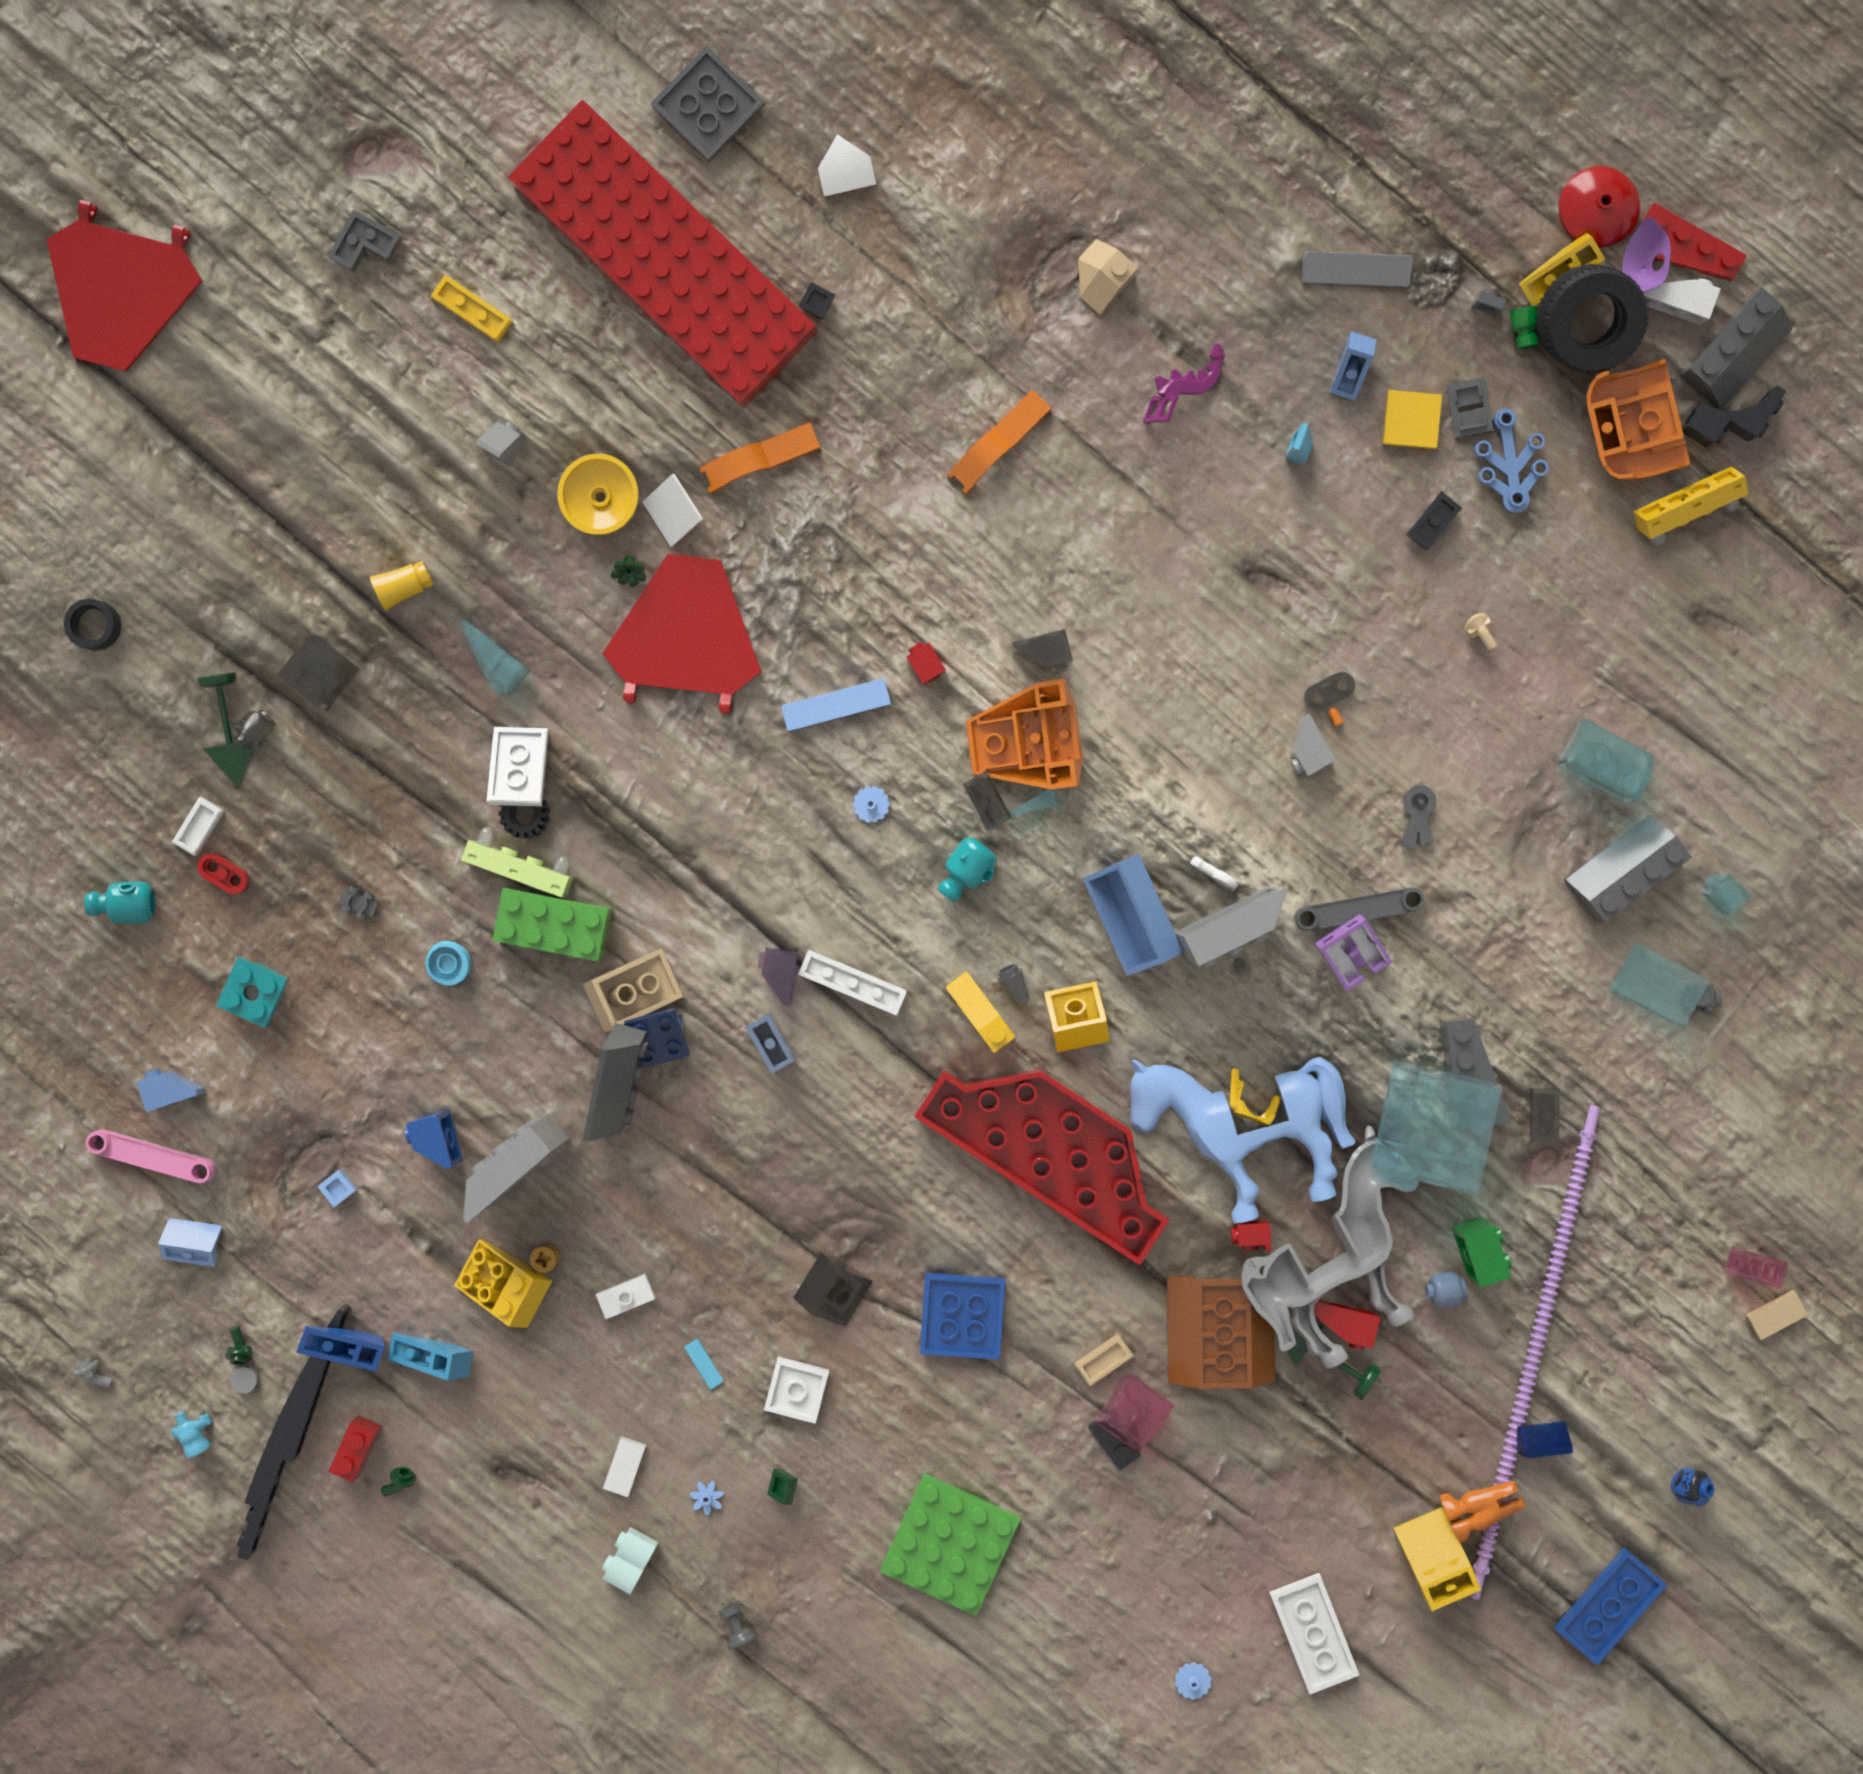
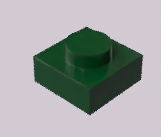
[767,1469,798,1505]

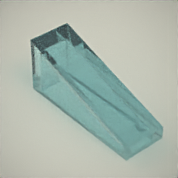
[1009,789,1063,817]

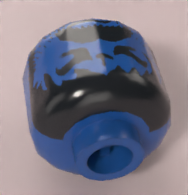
[1671,1468,1715,1506]

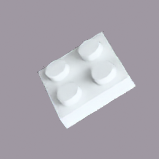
[764,1356,829,1424]

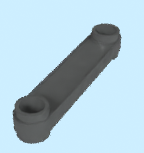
[1293,888,1424,931]

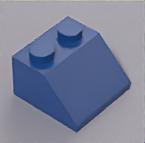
[405,1109,463,1169]

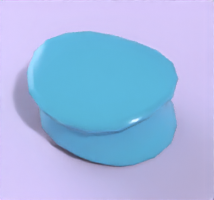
[425,941,472,986]

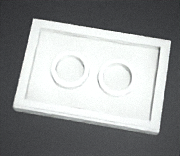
[487,727,549,806]

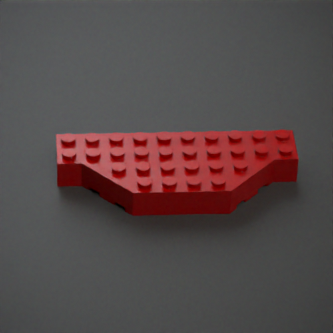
[914,1069,1170,1265]

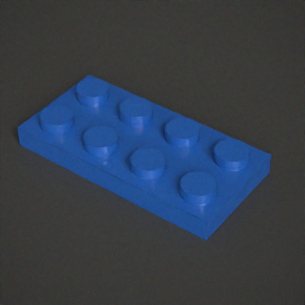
[1554,1547,1667,1665]

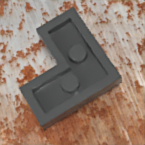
[327,210,403,272]

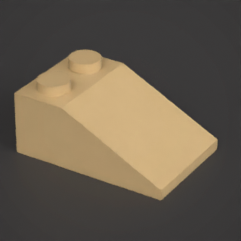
[582,948,683,1032]

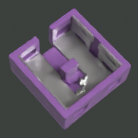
[1315,914,1392,991]

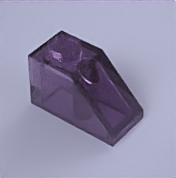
[758,947,799,1006]

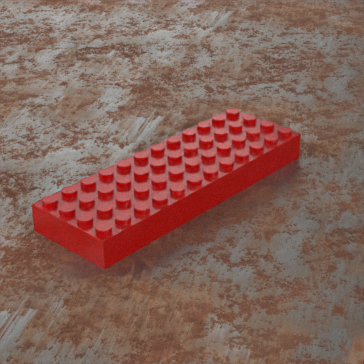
[508,99,817,409]

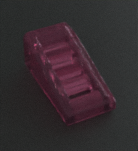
[1725,1247,1788,1288]

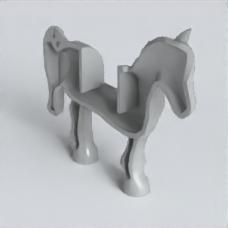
[1241,1126,1420,1369]

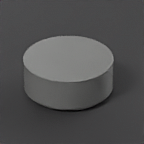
[230,1365,259,1394]

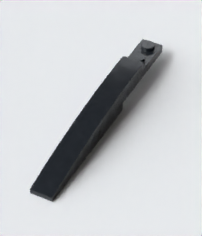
[237,1304,350,1560]

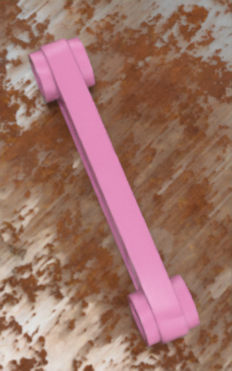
[86,1129,217,1183]

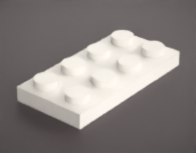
[1269,1573,1359,1694]

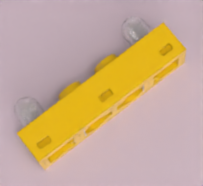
[1633,467,1748,546]

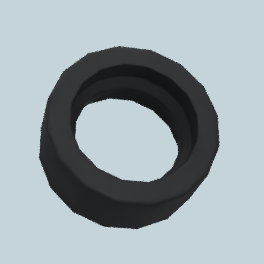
[64,598,121,651]

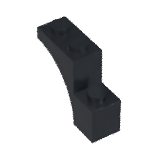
[1682,386,1786,448]

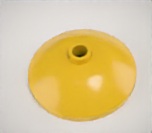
[557,454,639,535]

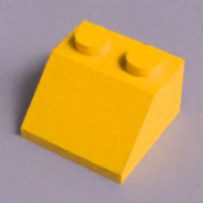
[1044,982,1110,1053]

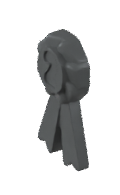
[1401,785,1436,849]

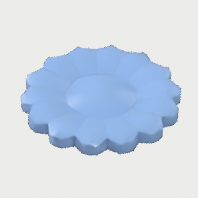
[853,786,890,823]
[1175,1662,1212,1700]

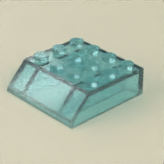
[1371,1060,1502,1195]

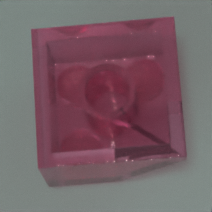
[1094,1374,1174,1452]

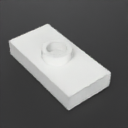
[596,1273,656,1319]

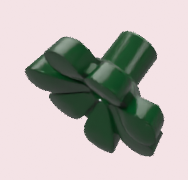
[611,556,646,587]

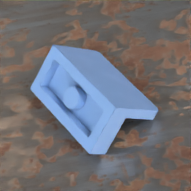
[158,1218,222,1267]

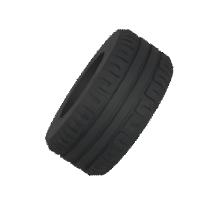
[1536,264,1649,374]

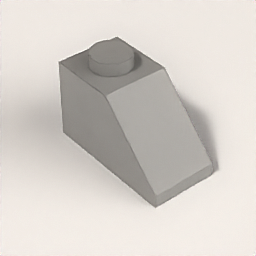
[476,421,525,467]
[1291,714,1336,777]

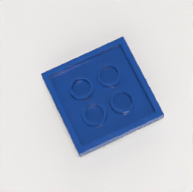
[920,1272,1005,1360]

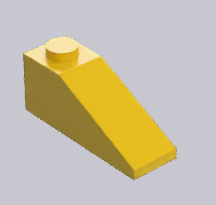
[1519,233,1606,306]
[946,971,1016,1053]

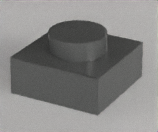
[1471,290,1506,316]

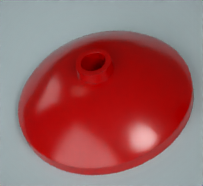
[1558,166,1640,248]

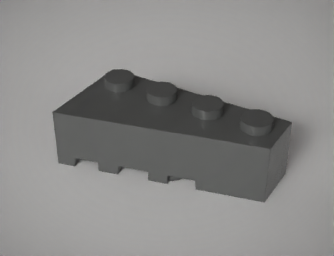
[1440,1017,1512,1129]

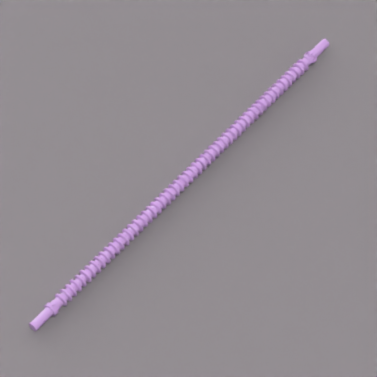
[1469,1105,1601,1600]

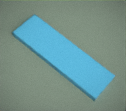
[684,1338,724,1390]

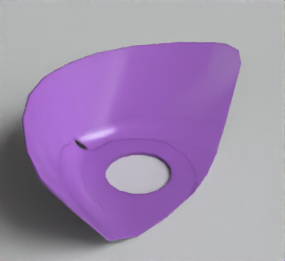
[1622,217,1671,291]

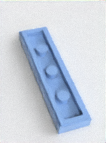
[781,678,891,732]

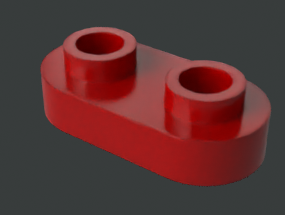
[197,854,250,894]

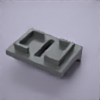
[1447,377,1494,439]

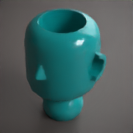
[938,837,997,903]
[84,881,155,925]

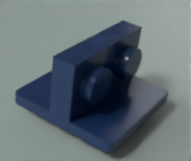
[624,1008,690,1068]

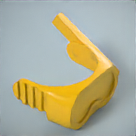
[1229,1069,1281,1126]

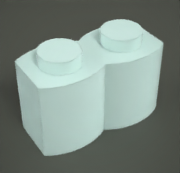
[601,1527,658,1594]

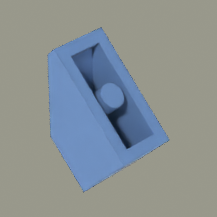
[1330,332,1376,401]
[136,1069,206,1112]

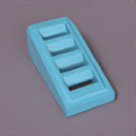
[1285,423,1313,465]

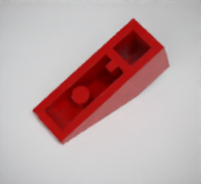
[1314,1299,1380,1351]

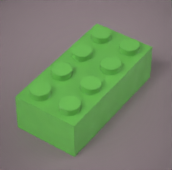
[492,888,613,961]

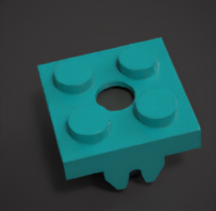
[216,957,289,1028]

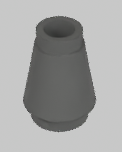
[997,964,1030,1005]

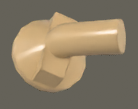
[1465,613,1497,651]

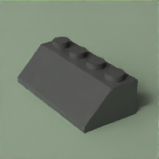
[1680,287,1792,410]
[1564,815,1692,923]
[583,1023,648,1141]

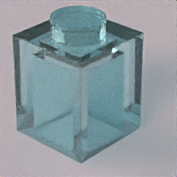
[1701,873,1751,915]

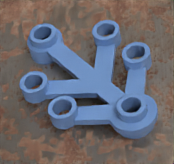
[1473,408,1549,513]

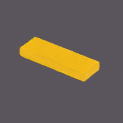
[430,274,513,344]

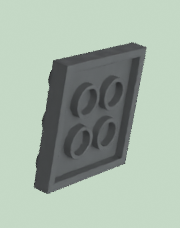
[650,45,765,163]

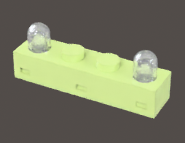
[461,827,573,898]

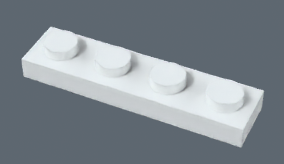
[798,950,907,1016]

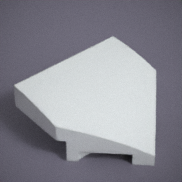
[818,134,876,196]

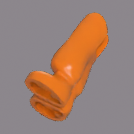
[1440,1480,1526,1543]

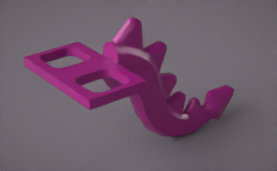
[1143,343,1225,423]

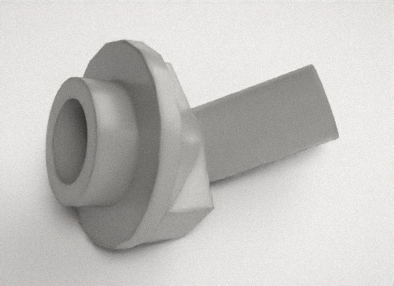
[72,1358,112,1388]

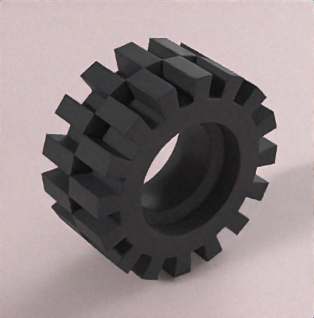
[499,800,550,838]

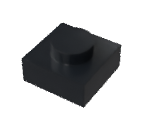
[799,282,835,321]

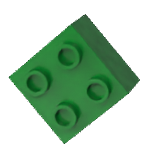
[1451,1217,1512,1288]

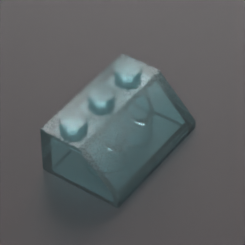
[1557,718,1654,803]

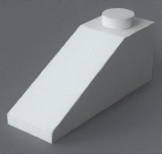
[1643,279,1721,326]

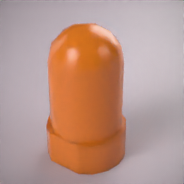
[1328,707,1344,727]

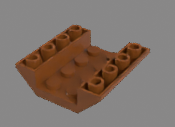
[1167,1275,1275,1389]

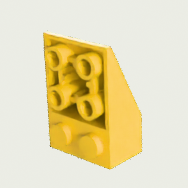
[454,1239,552,1328]
[1394,1507,1481,1611]

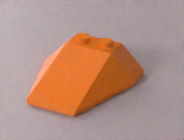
[966,678,1083,790]

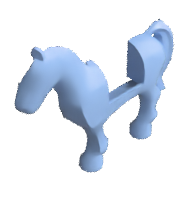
[1130,1057,1356,1223]

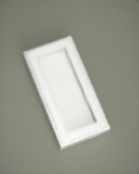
[172,797,225,856]
[603,1436,646,1497]

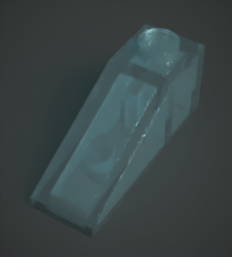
[459,618,531,695]

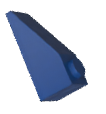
[296,1326,385,1372]

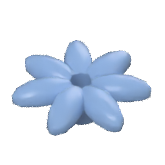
[689,1481,724,1515]

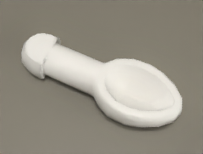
[1191,857,1237,890]

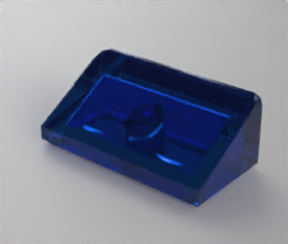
[1517,1421,1573,1459]

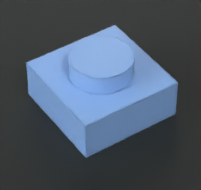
[317,1169,358,1207]

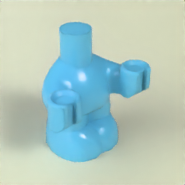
[170,1411,212,1458]

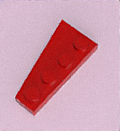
[1639,203,1747,281]

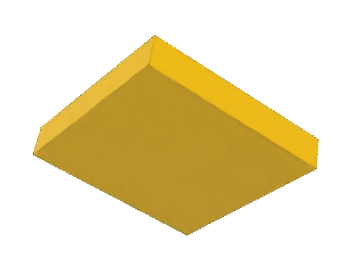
[1382,390,1442,450]

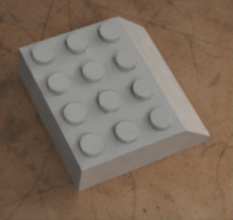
[1175,886,1287,968]
[463,1114,570,1223]

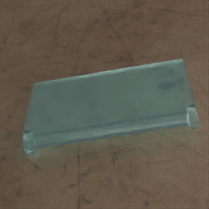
[1609,942,1710,1029]

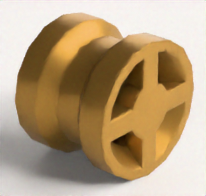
[530,1243,560,1273]

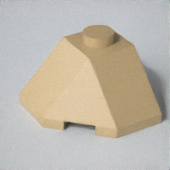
[1078,239,1138,316]

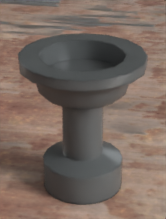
[718,1602,758,1650]

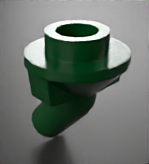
[225,1326,253,1365]
[381,1467,416,1497]

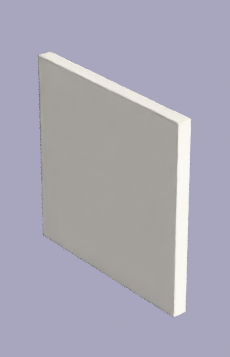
[642,474,703,547]

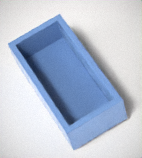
[1083,854,1183,976]

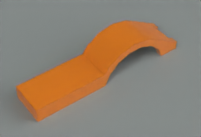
[947,389,1051,495]
[699,422,821,494]

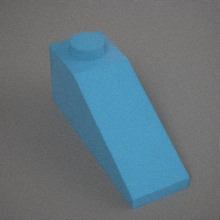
[387,1333,474,1381]

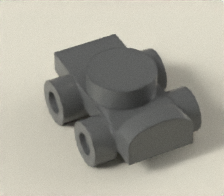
[338,886,380,920]
[1681,984,1722,1012]

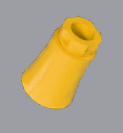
[370,561,433,611]

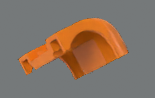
[1586,359,1691,481]

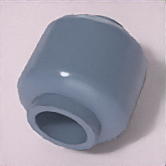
[1425,1272,1467,1309]

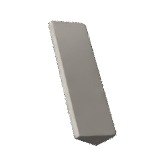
[1302,251,1413,288]

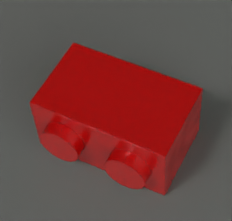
[328,1415,382,1483]

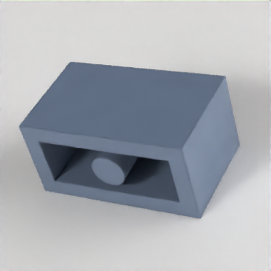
[745,1012,797,1074]

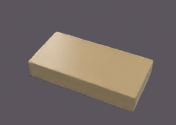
[1745,1290,1808,1340]
[1075,1333,1134,1387]

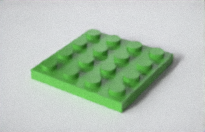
[880,1473,1021,1616]

